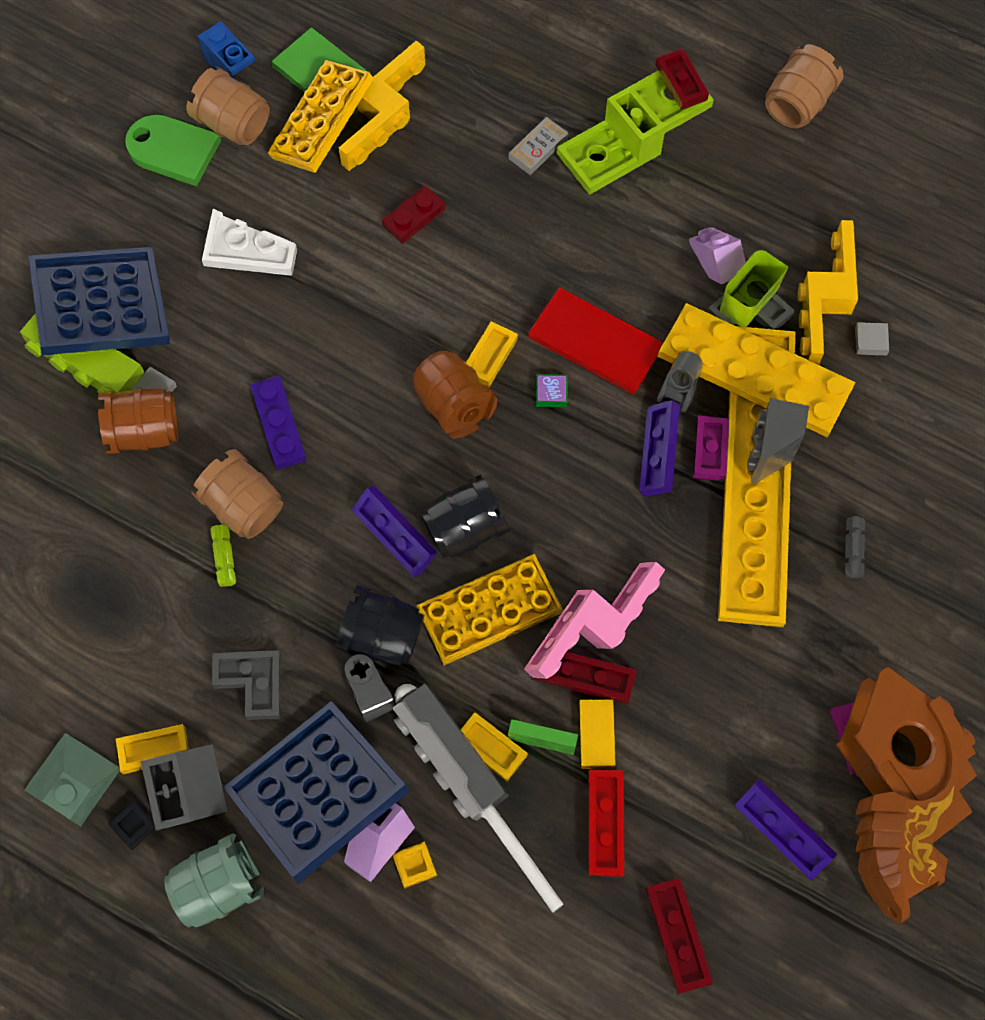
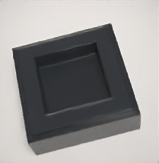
[108,800,155,850]

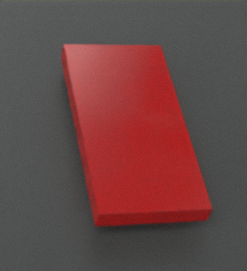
[528,287,664,395]

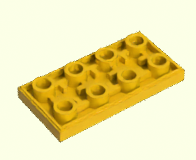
[268,60,374,173]
[416,554,563,666]

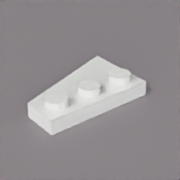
[202,209,297,276]

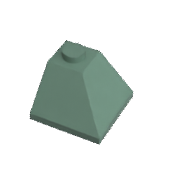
[24,733,120,827]

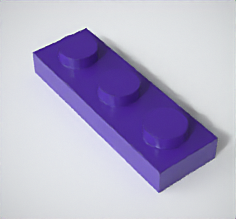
[250,376,307,470]
[639,400,680,497]
[352,486,437,578]
[734,779,837,881]

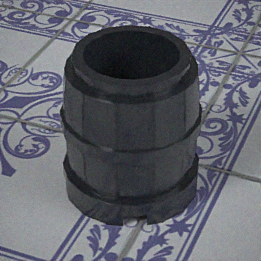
[420,474,510,558]
[335,585,425,666]

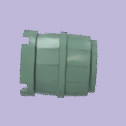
[164,833,264,928]

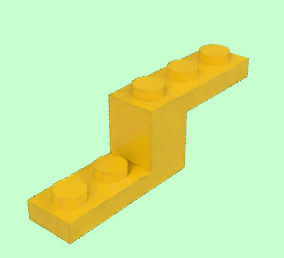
[339,41,425,171]
[798,220,858,365]

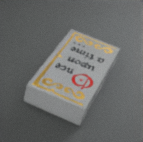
[509,117,568,175]

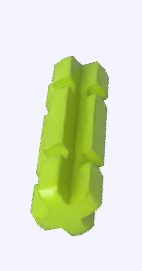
[211,524,236,587]

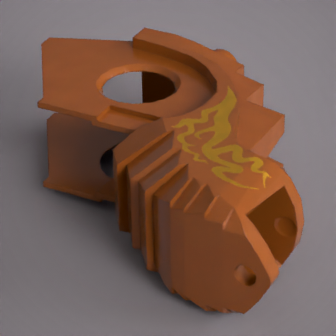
[836,667,977,924]

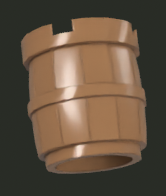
[765,44,844,129]
[186,66,270,145]
[192,449,283,539]

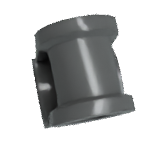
[657,351,703,413]
[345,654,396,723]

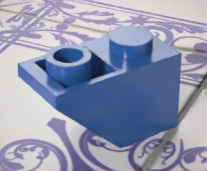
[198,21,256,76]

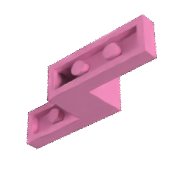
[523,562,665,679]

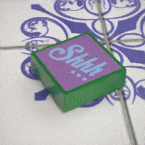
[536,374,568,407]

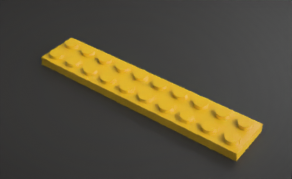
[718,326,796,627]

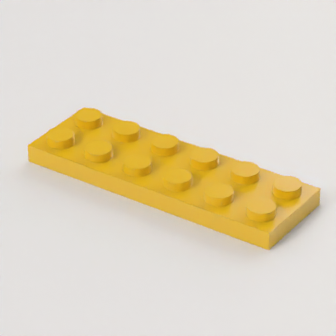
[658,303,856,438]

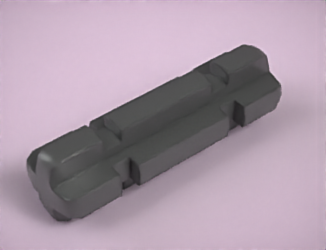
[845,516,865,579]

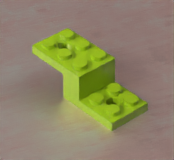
[557,71,714,195]

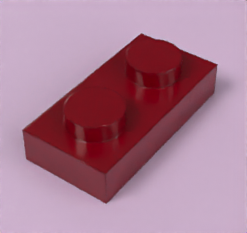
[655,48,709,110]
[382,185,446,244]

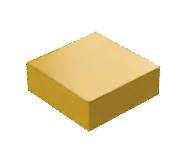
[393,841,437,889]

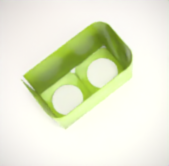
[719,250,788,329]

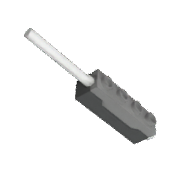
[393,683,564,913]

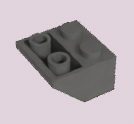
[747,398,809,484]
[141,744,228,830]

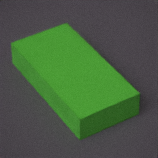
[508,719,578,755]

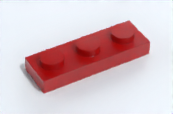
[588,770,624,877]

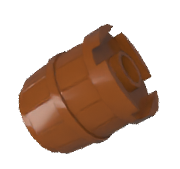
[413,350,498,439]
[98,388,178,454]

